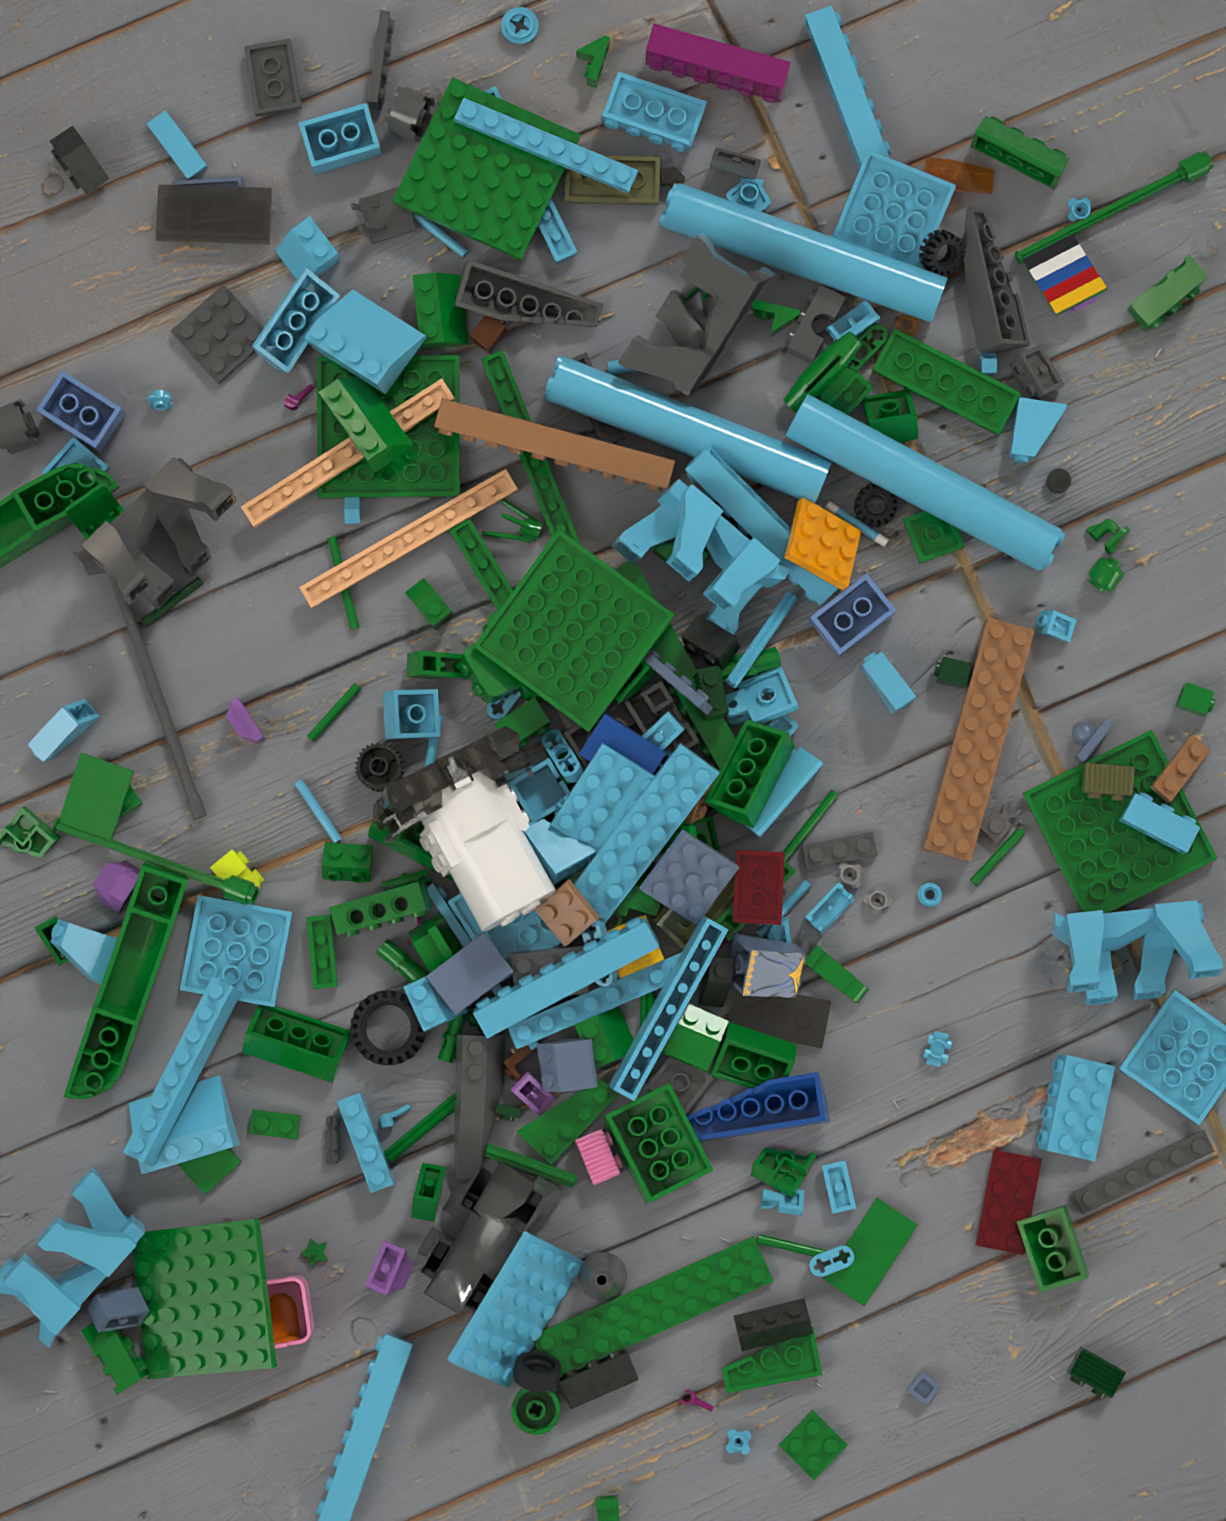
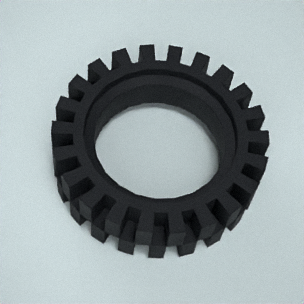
[350,990,425,1065]

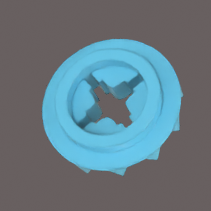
[501,7,539,45]

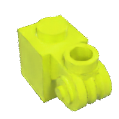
[210,849,265,891]

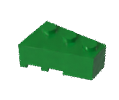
[1127,254,1208,331]

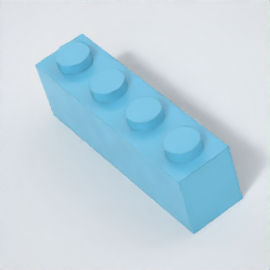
[337,1093,396,1193]

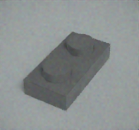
[710,147,761,179]

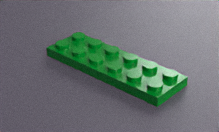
[872,328,1021,436]

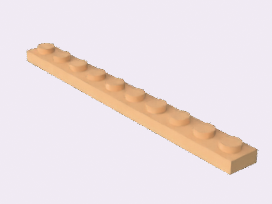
[241,379,455,528]
[299,469,518,609]

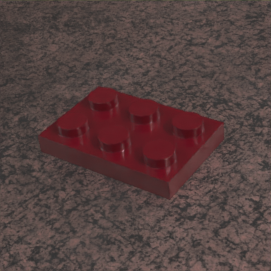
[733,850,785,925]

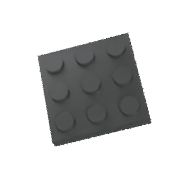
[171,284,264,384]

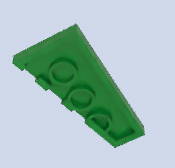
[517,1078,618,1165]
[722,1327,823,1394]

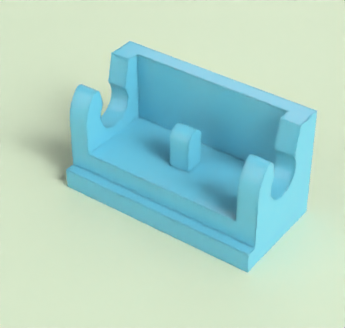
[825,300,880,342]
[805,882,855,934]

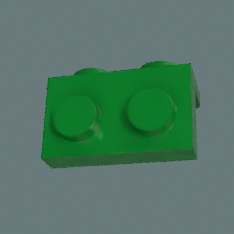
[322,842,373,883]

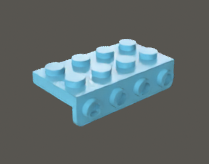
[601,72,707,152]
[1037,1054,1115,1161]

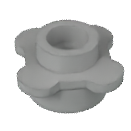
[837,862,863,888]
[863,886,892,915]

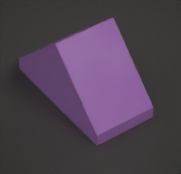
[511,1072,555,1115]

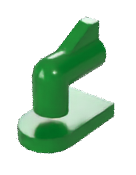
[1086,518,1130,555]

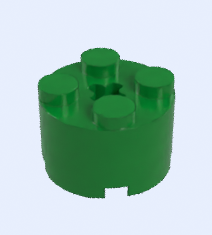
[511,1388,561,1435]

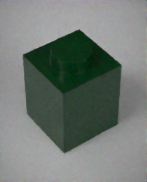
[933,657,971,689]

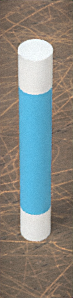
[824,501,889,547]

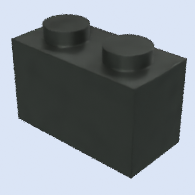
[681,615,740,669]

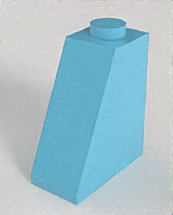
[1009,397,1067,463]
[861,652,916,715]
[27,699,100,762]
[524,819,595,885]
[51,919,117,984]

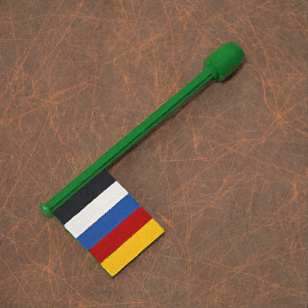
[1015,151,1214,316]

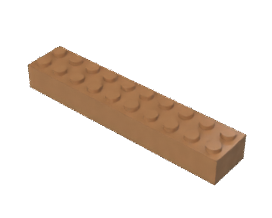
[434,398,675,492]
[922,617,1035,863]

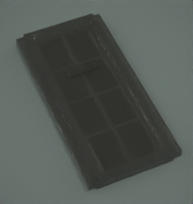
[156,185,272,245]

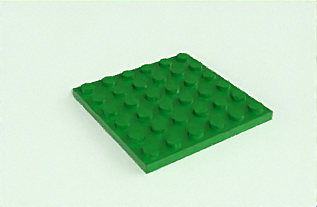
[392,77,581,261]
[317,355,460,499]
[473,529,675,732]
[1022,730,1218,913]
[133,1218,277,1380]

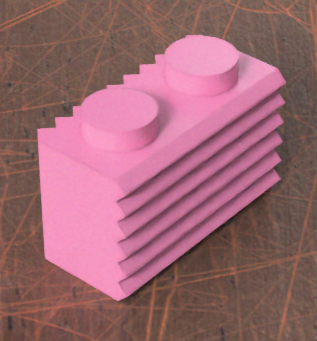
[575,1129,623,1185]

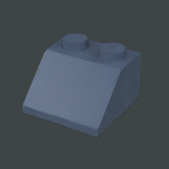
[537,1039,598,1092]

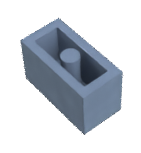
[87,1287,149,1333]

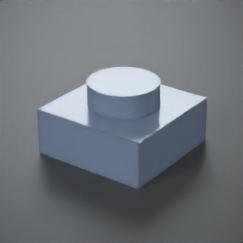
[906,1370,941,1406]

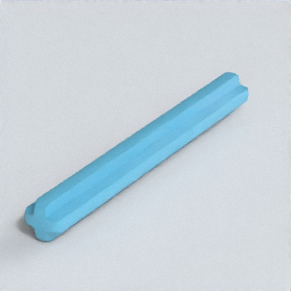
[726,592,797,688]

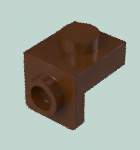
[504,1045,533,1081]

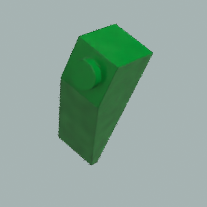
[407,651,470,680]

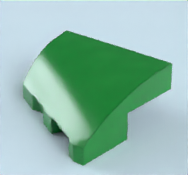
[0,806,61,858]
[751,1148,817,1198]

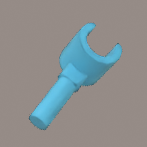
[379,1104,411,1128]

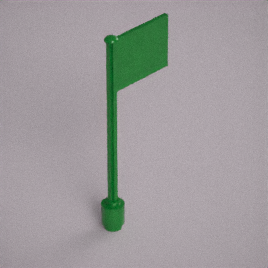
[53,752,259,905]

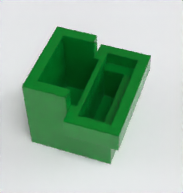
[408,912,462,973]

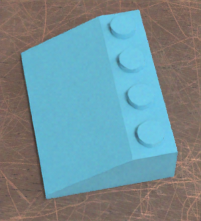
[304,290,427,394]
[129,1075,240,1174]

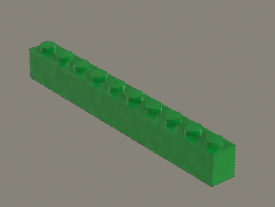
[614,562,736,771]

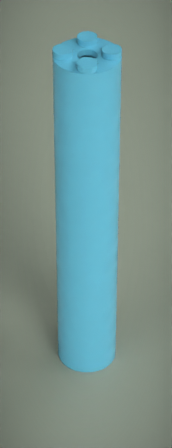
[659,183,948,323]
[544,356,831,503]
[785,394,1065,571]

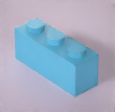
[1119,792,1200,854]

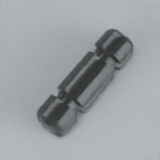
[325,1116,340,1164]

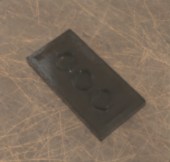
[729,988,831,1049]

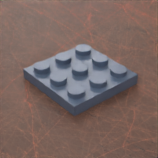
[639,830,740,925]

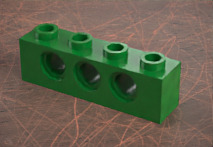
[329,880,433,937]

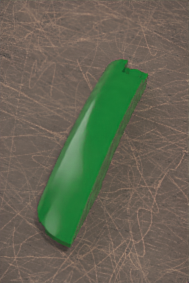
[0,463,119,568]
[63,862,189,1099]

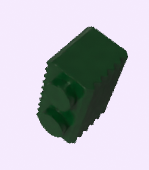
[692,666,729,721]
[1067,1346,1126,1399]

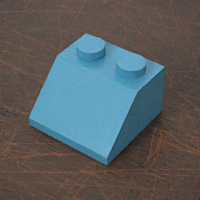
[275,216,340,279]
[383,689,440,740]
[403,977,468,1033]

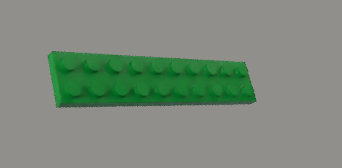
[534,1236,773,1377]

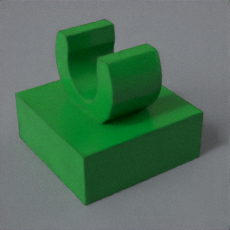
[606,905,630,927]

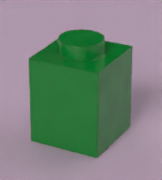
[1175,682,1216,717]

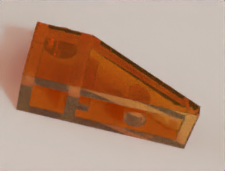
[923,157,994,194]

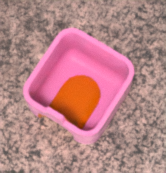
[267,1275,315,1349]

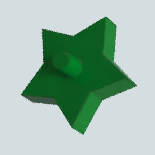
[300,1239,328,1267]

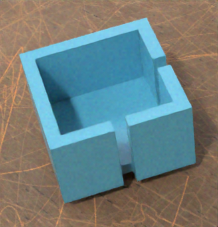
[508,758,570,823]

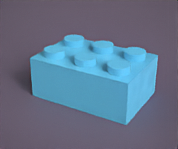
[299,103,382,175]

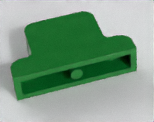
[460,609,542,703]

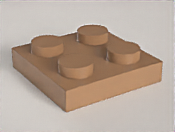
[535,880,600,947]

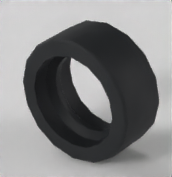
[513,1351,562,1392]

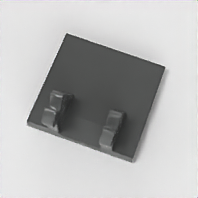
[351,187,417,244]

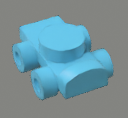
[923,1031,952,1067]

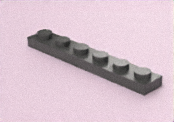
[1072,1129,1215,1214]

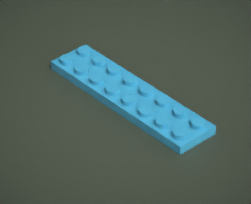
[573,743,719,923]

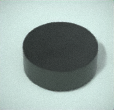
[1046,468,1071,493]

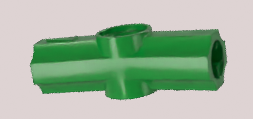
[707,646,782,685]

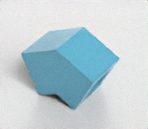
[979,352,997,376]
[344,497,361,524]

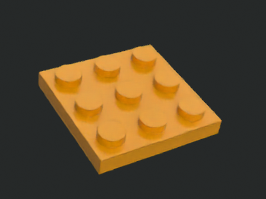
[784,497,861,591]

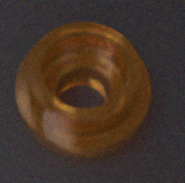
[895,314,919,336]

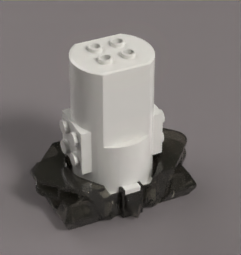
[373,726,556,931]

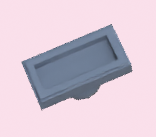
[1072,719,1113,764]

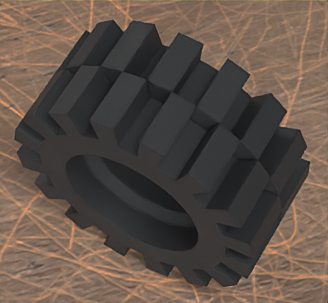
[919,229,965,276]
[854,483,898,528]

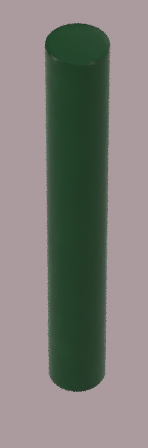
[141,577,204,627]

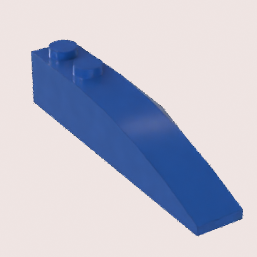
[687,1072,830,1141]

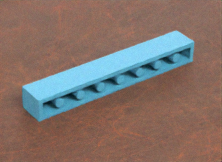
[804,5,891,169]
[685,445,838,605]
[609,916,728,1101]
[473,917,659,1039]
[123,977,242,1167]
[316,1332,414,1521]

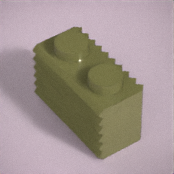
[1081,763,1135,801]

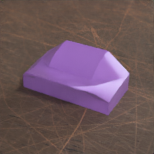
[226,697,266,744]
[93,860,140,913]
[365,1240,414,1295]

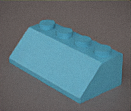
[252,267,340,373]
[739,747,823,840]

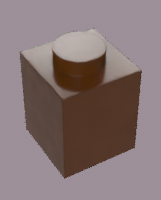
[470,316,507,354]

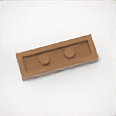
[1150,734,1210,803]

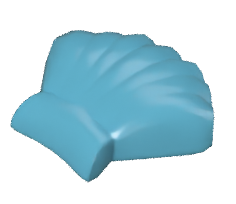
[726,177,771,212]

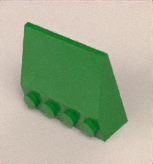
[602,1083,713,1204]

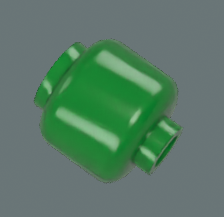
[1088,556,1124,593]

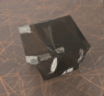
[660,167,685,188]

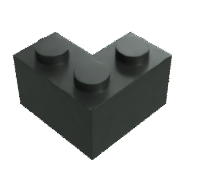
[50,125,109,194]

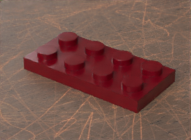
[975,1149,1042,1255]

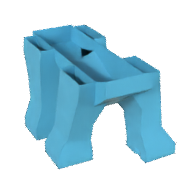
[611,479,792,635]
[1051,900,1224,1006]
[0,1167,145,1348]

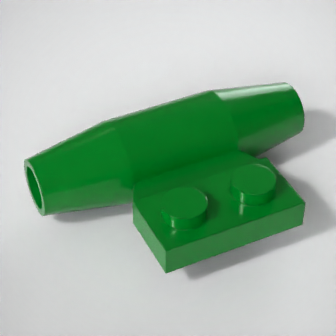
[783,331,874,415]

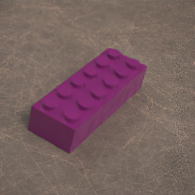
[646,24,791,103]

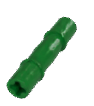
[376,939,429,983]

